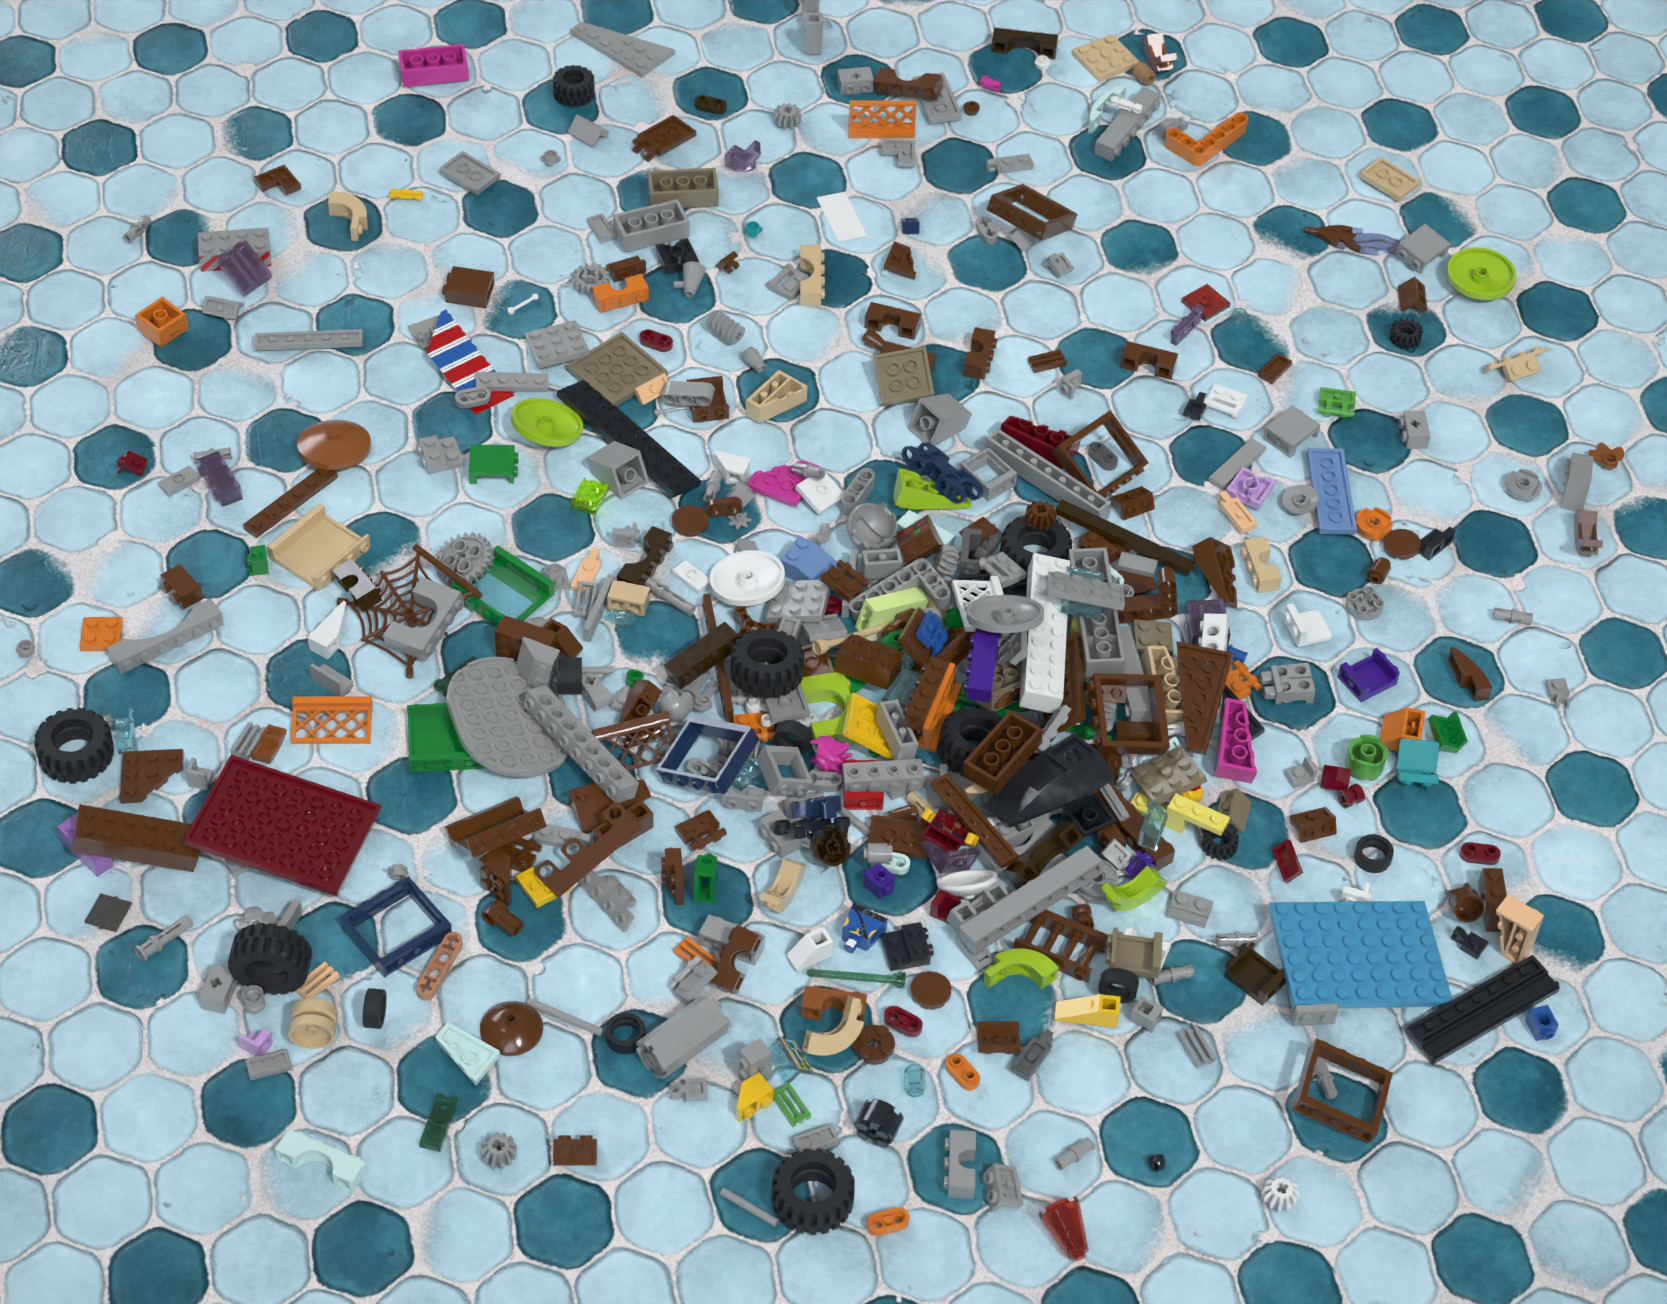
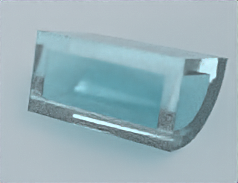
[1138,801,1168,851]

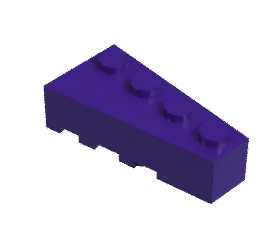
[964,628,999,703]

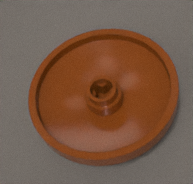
[297,420,371,470]

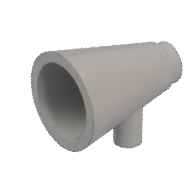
[674,262,706,298]

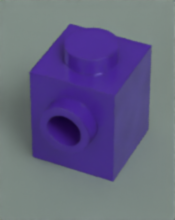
[863,862,895,900]

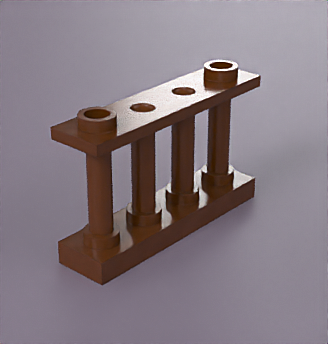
[1013,909,1108,983]

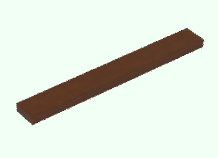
[702,594,734,723]

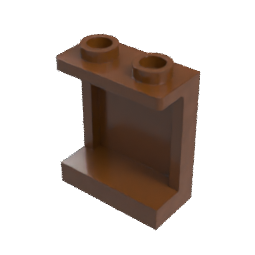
[687,376,729,423]

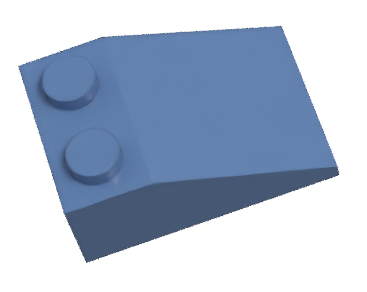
[780,535,840,594]

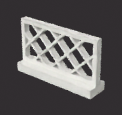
[952,576,1010,638]

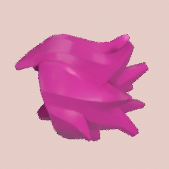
[810,735,852,776]

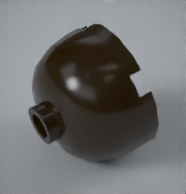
[809,828,851,867]

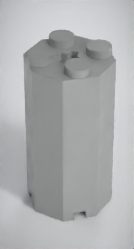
[636,996,731,1079]

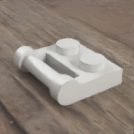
[1204,384,1248,419]

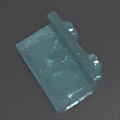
[731,756,762,792]

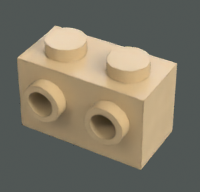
[607,580,650,616]

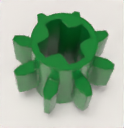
[942,607,964,628]

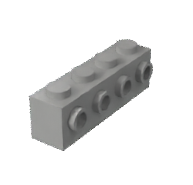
[842,759,924,792]

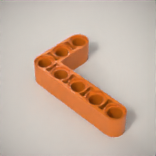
[1164,112,1248,166]

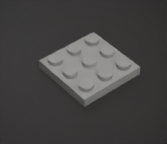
[525,320,590,369]
[766,579,831,623]

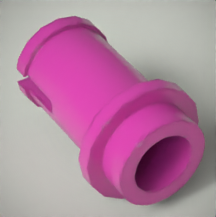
[980,76,1002,92]

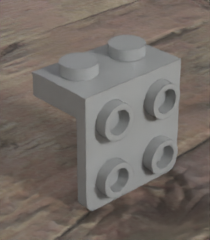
[1287,992,1338,1026]

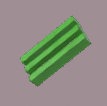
[774,1083,811,1127]

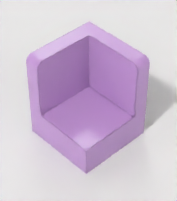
[238,1029,273,1057]

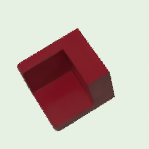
[1320,765,1352,791]
[929,889,961,924]

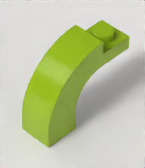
[1101,866,1168,912]
[983,948,1059,989]

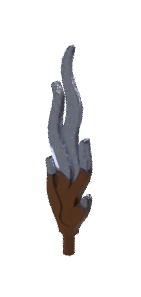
[1304,225,1401,256]

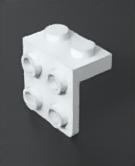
[1283,603,1332,647]

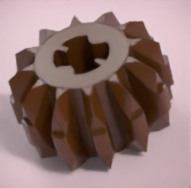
[1024,499,1057,531]

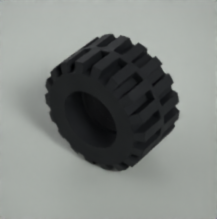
[553,65,595,107]

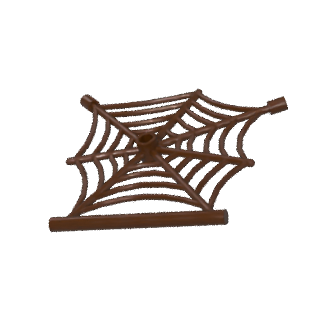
[337,544,483,679]

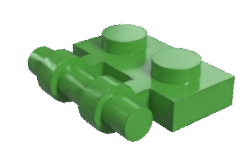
[1318,387,1356,419]

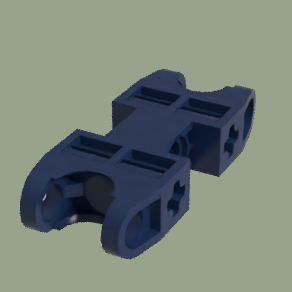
[901,442,983,504]

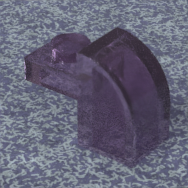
[724,140,761,172]

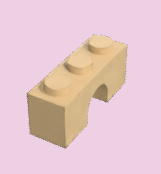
[1240,537,1282,593]

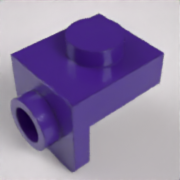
[1124,850,1156,879]

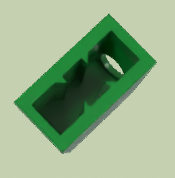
[694,853,718,903]

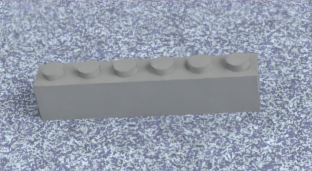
[1094,87,1161,161]
[1120,626,1152,722]

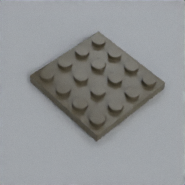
[567,332,668,406]

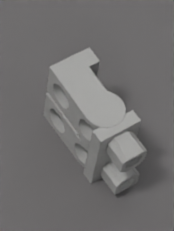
[1260,663,1315,704]

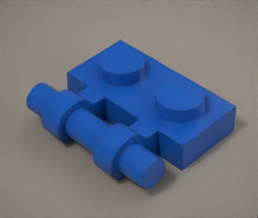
[915,610,948,657]

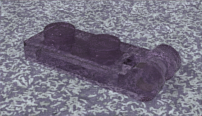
[1170,304,1203,346]

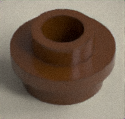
[963,101,980,116]

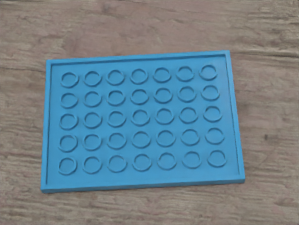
[1268,901,1453,1009]

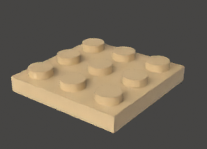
[1072,34,1139,82]

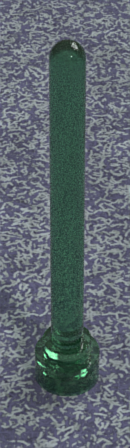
[806,969,906,989]

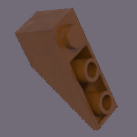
[618,679,663,736]

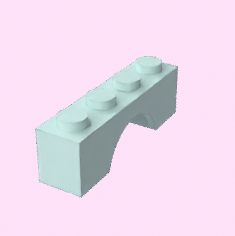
[275,1129,366,1193]

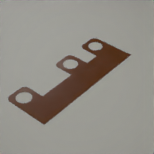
[534,802,643,898]

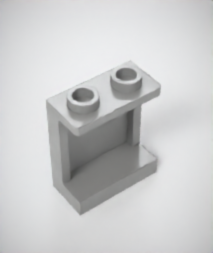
[1395,224,1451,274]
[1263,406,1321,458]

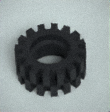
[1389,318,1423,350]
[1201,825,1239,861]

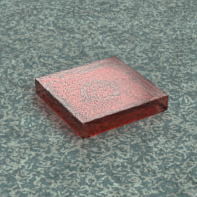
[1181,284,1231,322]

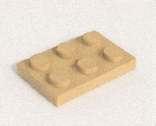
[1359,157,1420,202]

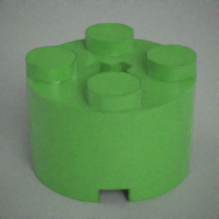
[1345,734,1388,781]

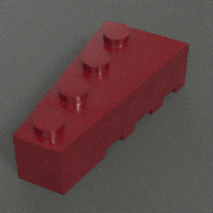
[1000,415,1080,470]

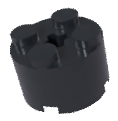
[854,1099,904,1148]

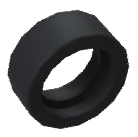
[773,720,813,755]
[1354,834,1394,873]
[1098,968,1139,1003]
[362,988,387,1029]
[605,1012,646,1054]

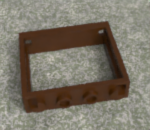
[986,184,1078,241]
[1052,410,1149,498]
[1087,673,1170,755]
[1291,1038,1393,1144]

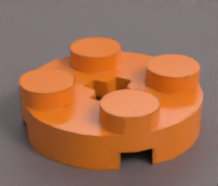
[1356,507,1393,542]

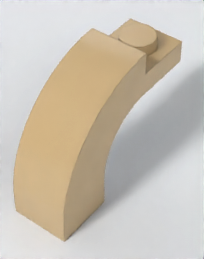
[328,191,368,241]
[759,858,807,913]
[802,995,864,1056]

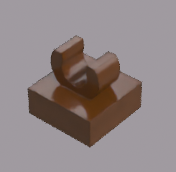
[716,251,740,274]

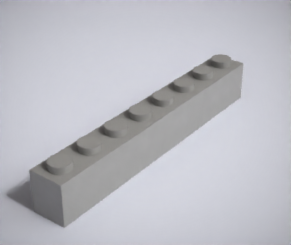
[985,428,1111,520]
[959,846,1103,954]

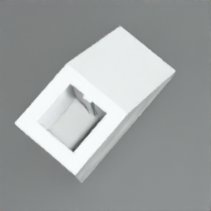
[714,450,751,485]
[787,927,834,972]

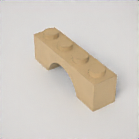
[800,245,825,306]

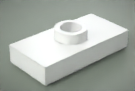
[672,560,711,594]

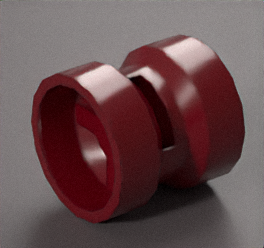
[1337,783,1365,809]

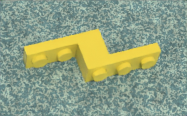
[1131,792,1230,836]

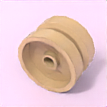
[288,998,338,1049]

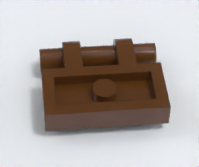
[820,559,870,603]
[675,810,727,852]
[499,838,543,873]

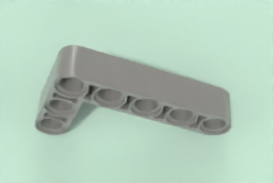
[849,558,952,621]

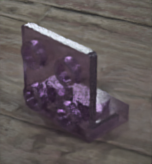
[920,841,980,874]

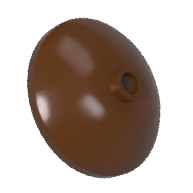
[480,1001,543,1056]

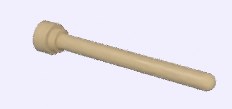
[812,623,888,655]

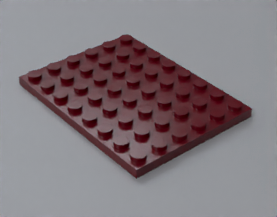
[183,755,382,897]

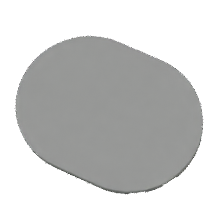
[446,657,570,777]

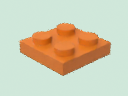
[80,617,123,651]

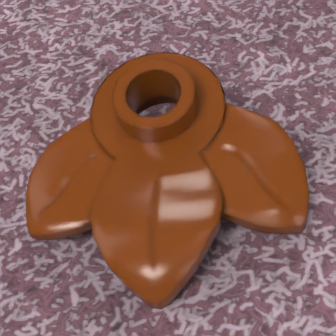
[1589,442,1624,469]

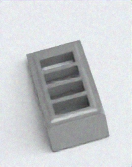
[955,933,995,972]

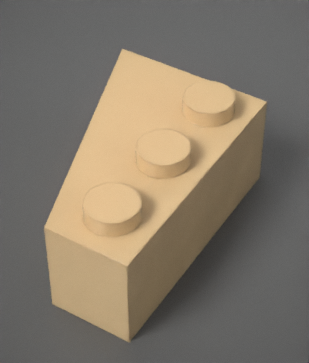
[746,370,807,423]

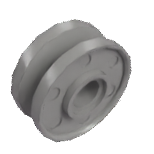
[1075,860,1118,904]

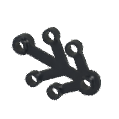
[772,816,850,839]

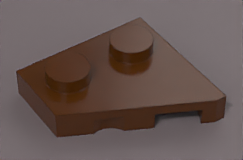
[883,241,916,280]

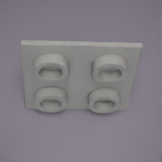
[408,315,440,349]

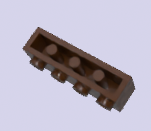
[903,656,949,732]

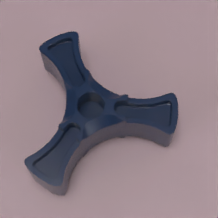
[791,796,842,819]

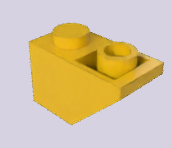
[736,1072,774,1122]

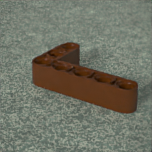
[1117,567,1178,624]

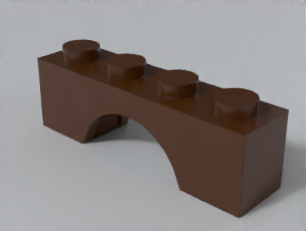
[873,68,943,100]

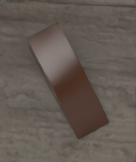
[1447,647,1493,702]

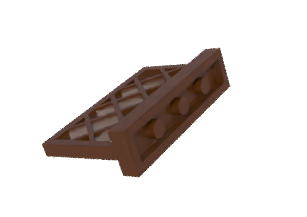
[902,624,976,677]
[591,711,675,771]

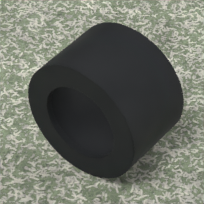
[558,657,582,694]

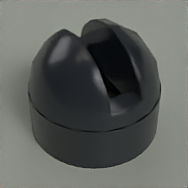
[1147,1154,1166,1172]

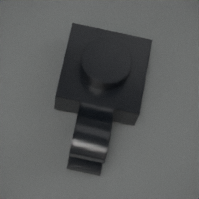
[1183,392,1207,421]
[1450,926,1489,960]

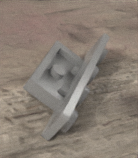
[578,870,637,932]

